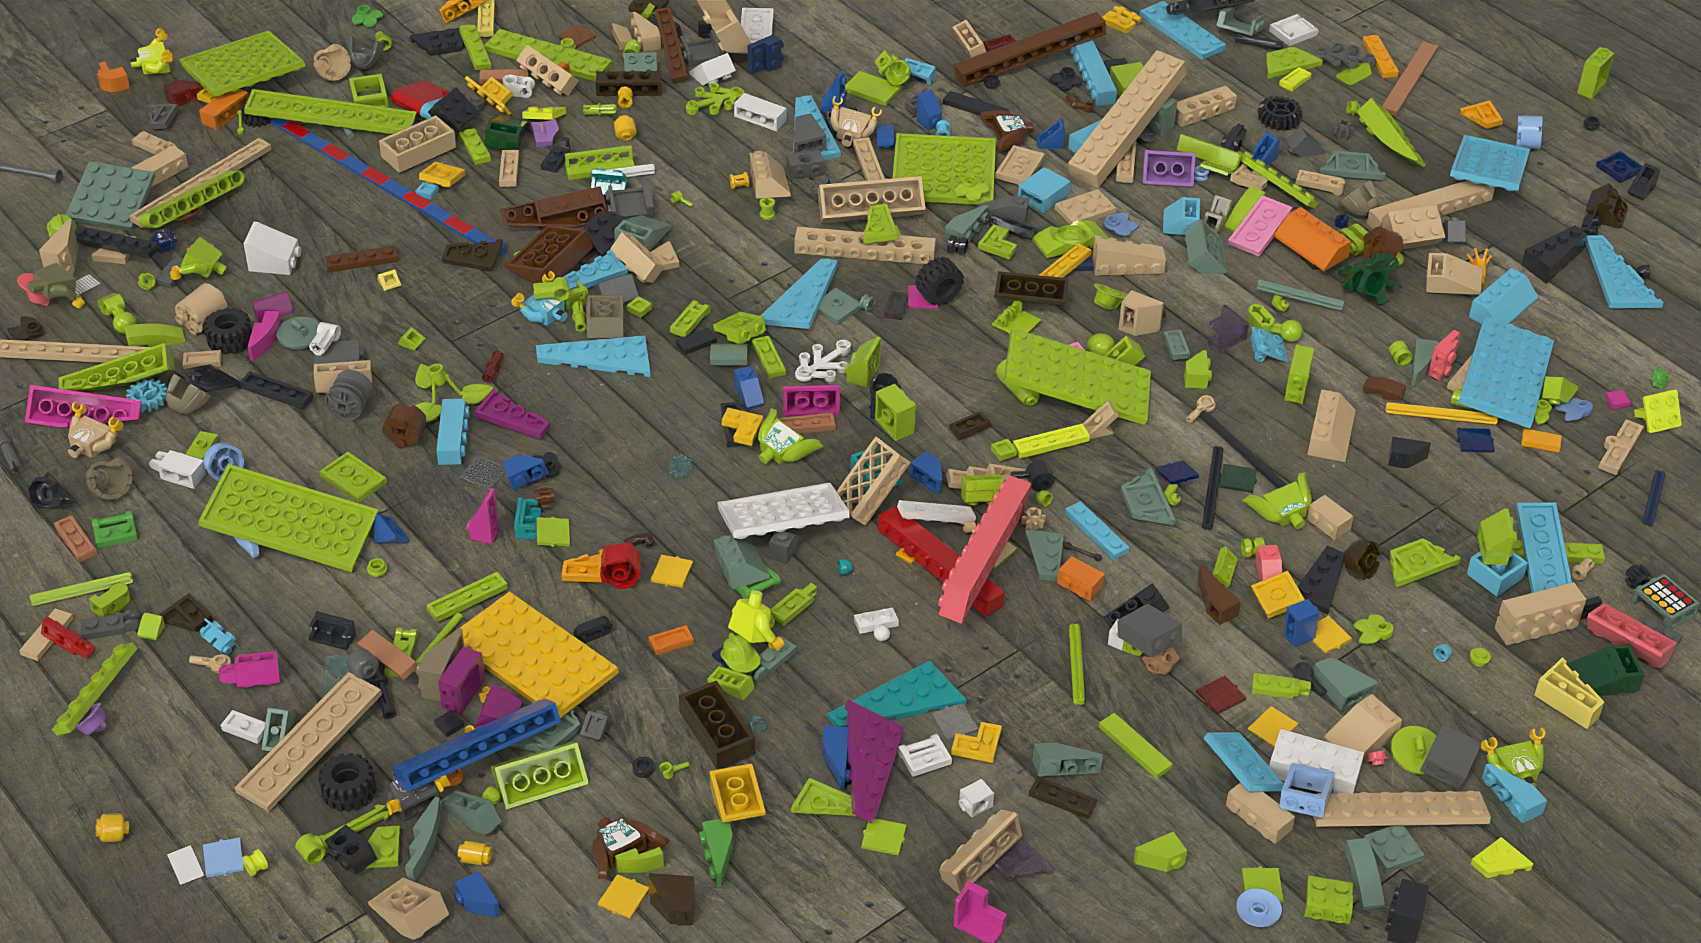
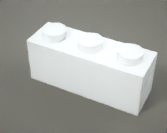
[734,93,787,132]

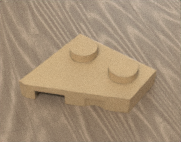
[1230,163,1268,191]
[651,241,679,271]

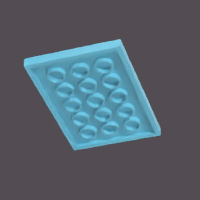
[1450,135,1530,191]

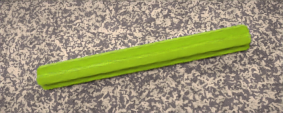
[30,572,133,606]
[1069,623,1085,705]

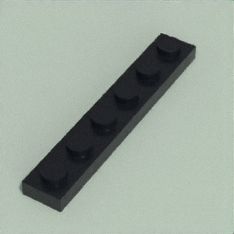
[75,226,161,259]

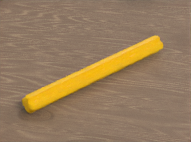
[1385,402,1498,425]

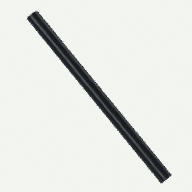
[1199,410,1287,489]

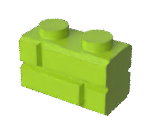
[961,474,1004,505]

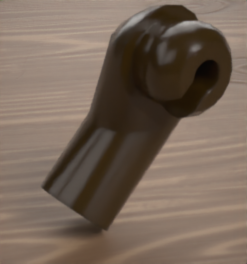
[624,533,655,547]

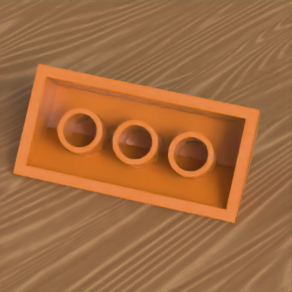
[1274,207,1351,271]

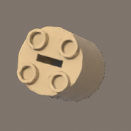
[175,283,228,335]

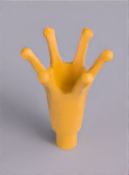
[1466,248,1492,288]

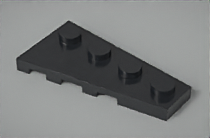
[1297,545,1344,615]

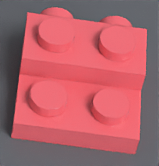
[1428,330,1460,381]

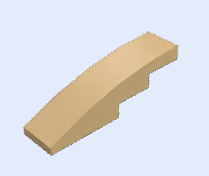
[946,463,1028,489]

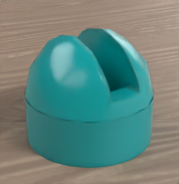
[838,559,853,575]

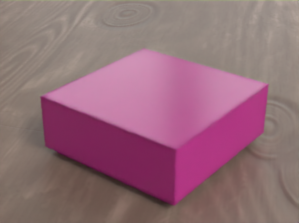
[1605,390,1631,409]

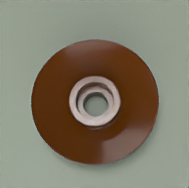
[170,206,202,224]

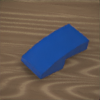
[877,124,895,148]

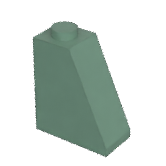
[1313,657,1378,711]

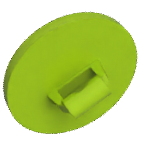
[1390,726,1436,774]

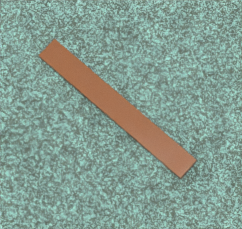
[1382,41,1438,116]

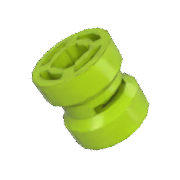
[622,39,641,57]
[1389,341,1413,366]
[1241,537,1265,558]

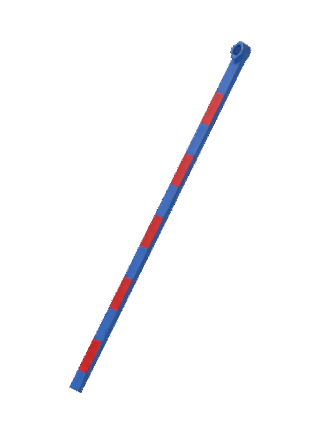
[270,118,507,257]

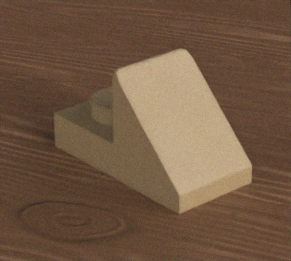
[1083,401,1119,439]

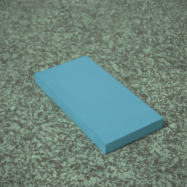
[1204,732,1284,792]

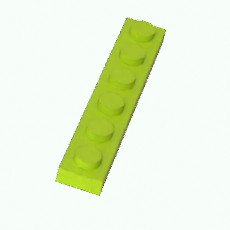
[1238,151,1319,209]
[1513,540,1605,564]
[52,642,138,736]

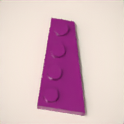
[475,389,550,439]

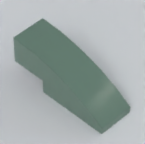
[1344,838,1385,910]

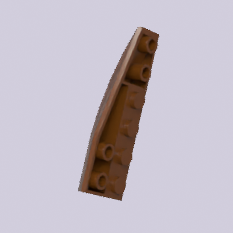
[500,186,608,227]

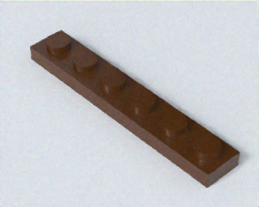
[655,7,688,83]

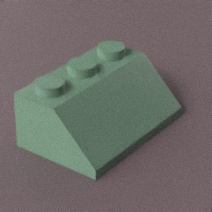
[1185,219,1228,273]
[713,535,770,589]

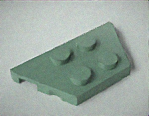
[1320,151,1386,180]
[1120,468,1176,525]
[509,709,581,752]

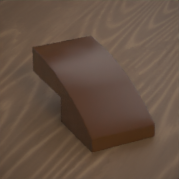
[1363,376,1406,399]

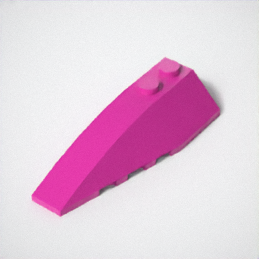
[25,385,142,428]

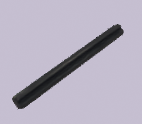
[1202,446,1223,530]

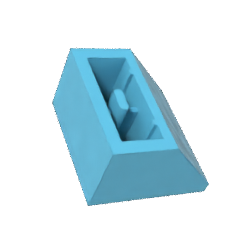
[1163,197,1200,235]

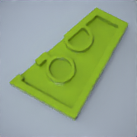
[863,204,898,244]

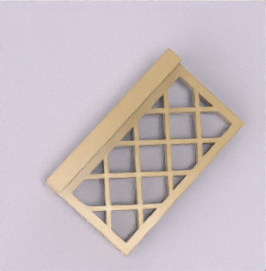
[836,437,911,526]

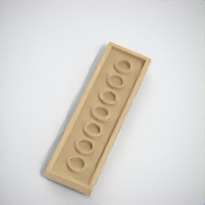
[235,672,382,812]
[1313,790,1491,827]

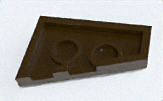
[442,239,503,271]

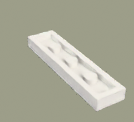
[897,500,976,524]

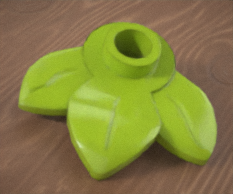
[955,175,989,202]
[1534,400,1552,425]
[1353,614,1394,644]

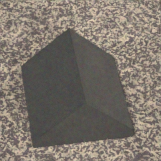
[593,274,639,305]

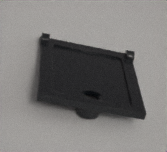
[174,364,242,392]

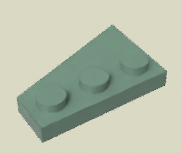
[1024,529,1064,581]

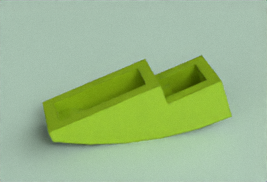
[1224,186,1265,232]
[124,323,186,347]

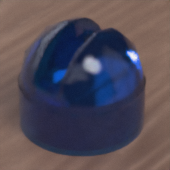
[1334,214,1349,229]

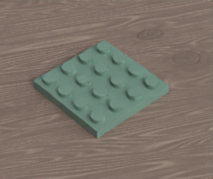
[66,161,156,231]

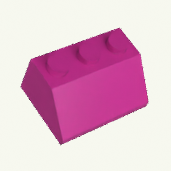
[783,385,840,416]

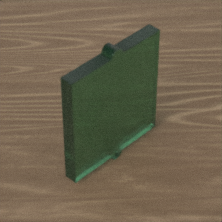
[1219,464,1257,493]

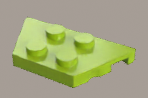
[1266,47,1323,79]
[1389,538,1461,587]

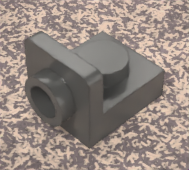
[580,710,612,742]

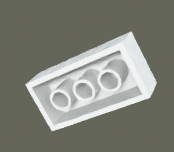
[1269,729,1364,795]

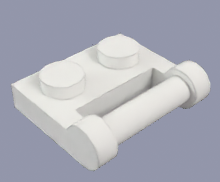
[897,734,952,777]

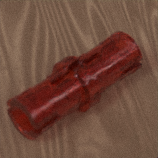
[482,350,504,383]

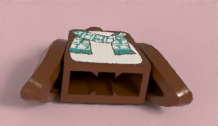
[980,110,1034,152]
[592,817,670,879]

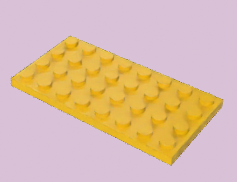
[460,591,619,718]

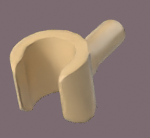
[963,521,976,535]

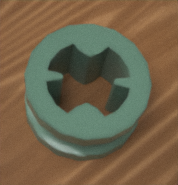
[859,294,876,312]

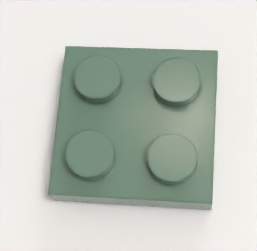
[1363,825,1425,874]

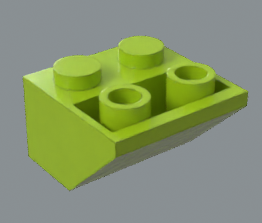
[1477,508,1517,565]

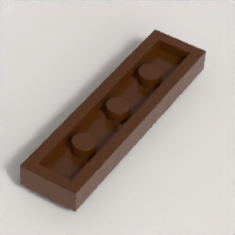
[325,246,398,273]

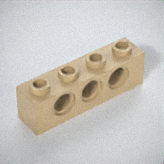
[516,45,579,96]
[1175,85,1237,127]

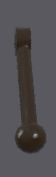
[1064,542,1102,561]

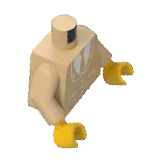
[830,96,882,147]
[68,402,124,458]

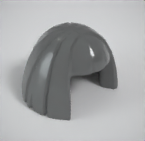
[345,37,384,70]

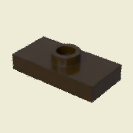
[949,411,991,440]

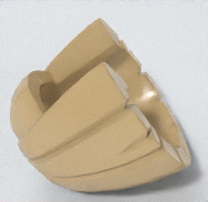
[313,44,351,81]

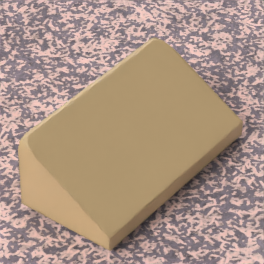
[612,23,632,50]

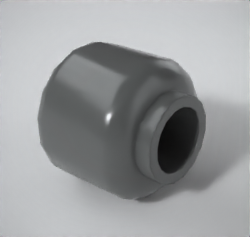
[347,649,379,680]

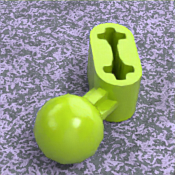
[97,293,137,334]
[1248,304,1303,342]

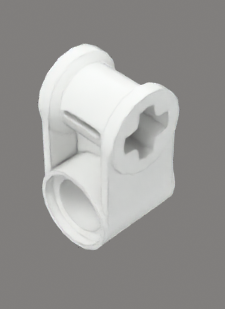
[503,75,535,98]

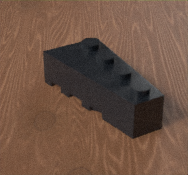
[1521,225,1588,284]

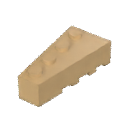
[1092,235,1166,276]

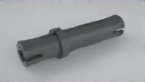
[0,429,24,474]

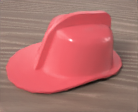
[17,273,52,306]

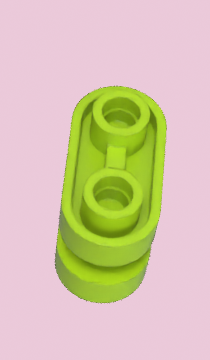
[1337,223,1368,256]

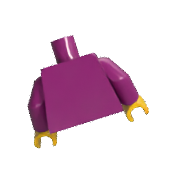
[465,684,522,733]

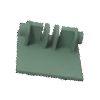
[624,52,657,71]

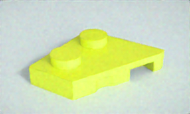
[1471,837,1534,878]

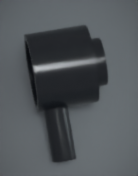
[1010,460,1055,492]

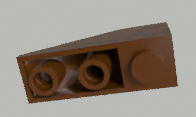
[1198,565,1241,625]

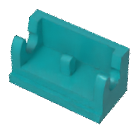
[514,497,541,539]

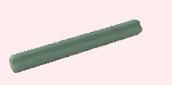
[1257,279,1344,311]

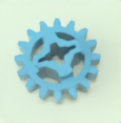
[126,379,167,412]

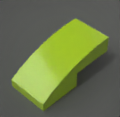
[615,847,664,873]

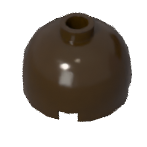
[1343,539,1381,580]

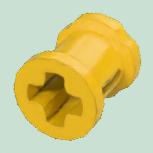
[618,87,633,108]
[729,172,749,189]

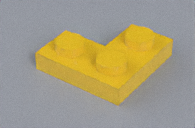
[722,408,763,446]
[951,722,1002,763]

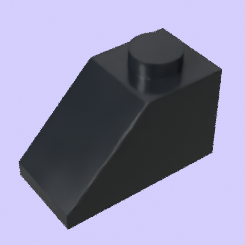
[1388,437,1431,468]

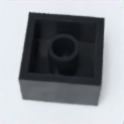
[428,87,478,133]
[1385,878,1429,943]

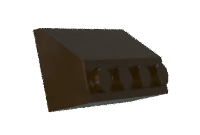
[994,271,1069,306]

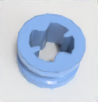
[1194,166,1209,181]

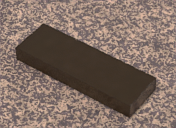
[1029,777,1097,819]

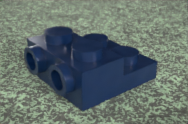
[748,34,784,74]

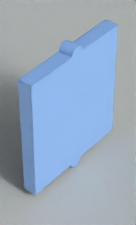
[203,837,244,878]

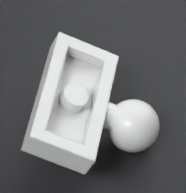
[854,608,899,641]

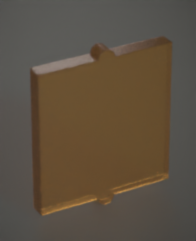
[558,25,596,49]

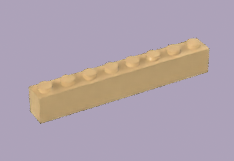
[1367,180,1495,229]

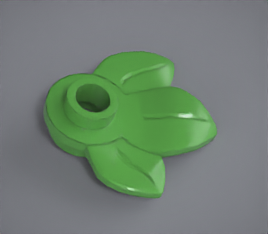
[352,5,383,27]

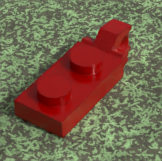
[41,616,95,659]

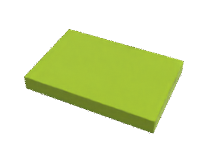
[845,71,902,106]
[319,452,387,503]

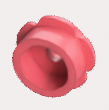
[1367,750,1388,765]

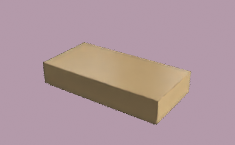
[183,350,222,369]

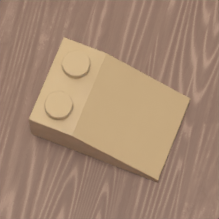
[39,219,78,275]
[1323,694,1402,759]
[368,878,449,940]

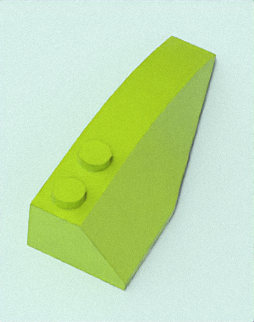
[1357,98,1426,167]
[58,343,175,392]

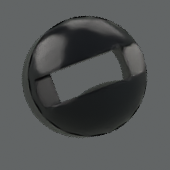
[1636,264,1650,279]

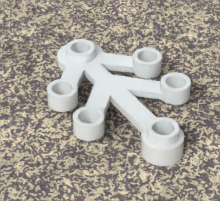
[795,340,851,382]

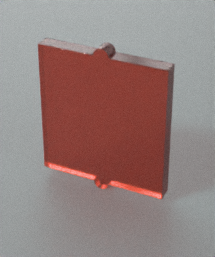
[1196,676,1246,714]

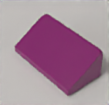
[252,291,293,323]

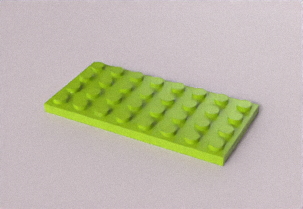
[1004,328,1151,425]
[198,464,379,572]

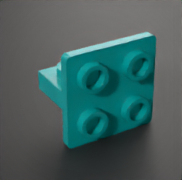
[590,168,629,196]

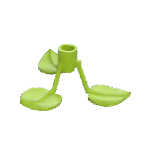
[415,364,493,422]

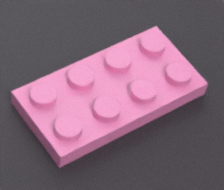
[1228,195,1293,257]

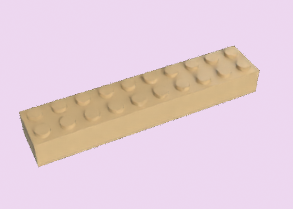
[1068,50,1186,188]

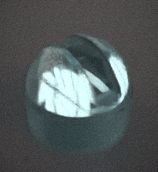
[748,714,767,733]

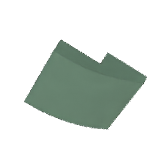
[710,344,748,365]

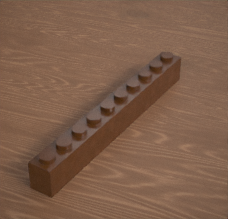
[954,12,1106,87]

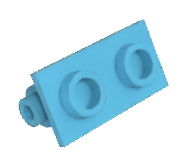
[200,618,240,655]

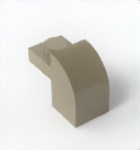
[1203,195,1233,233]

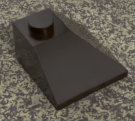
[648,873,695,926]

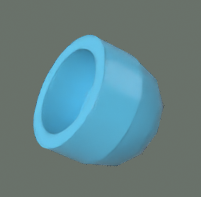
[1433,644,1452,662]

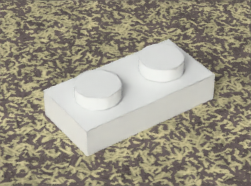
[221,710,265,744]

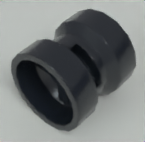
[947,235,968,255]

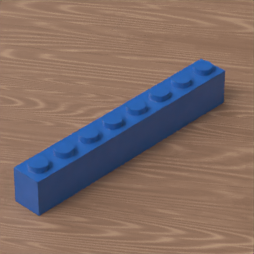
[392,698,561,791]

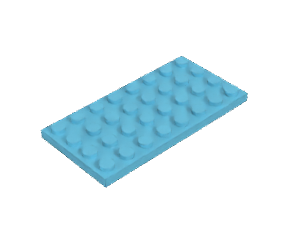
[1458,316,1554,428]

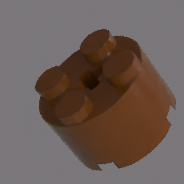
[1363,226,1403,259]
[382,403,427,448]

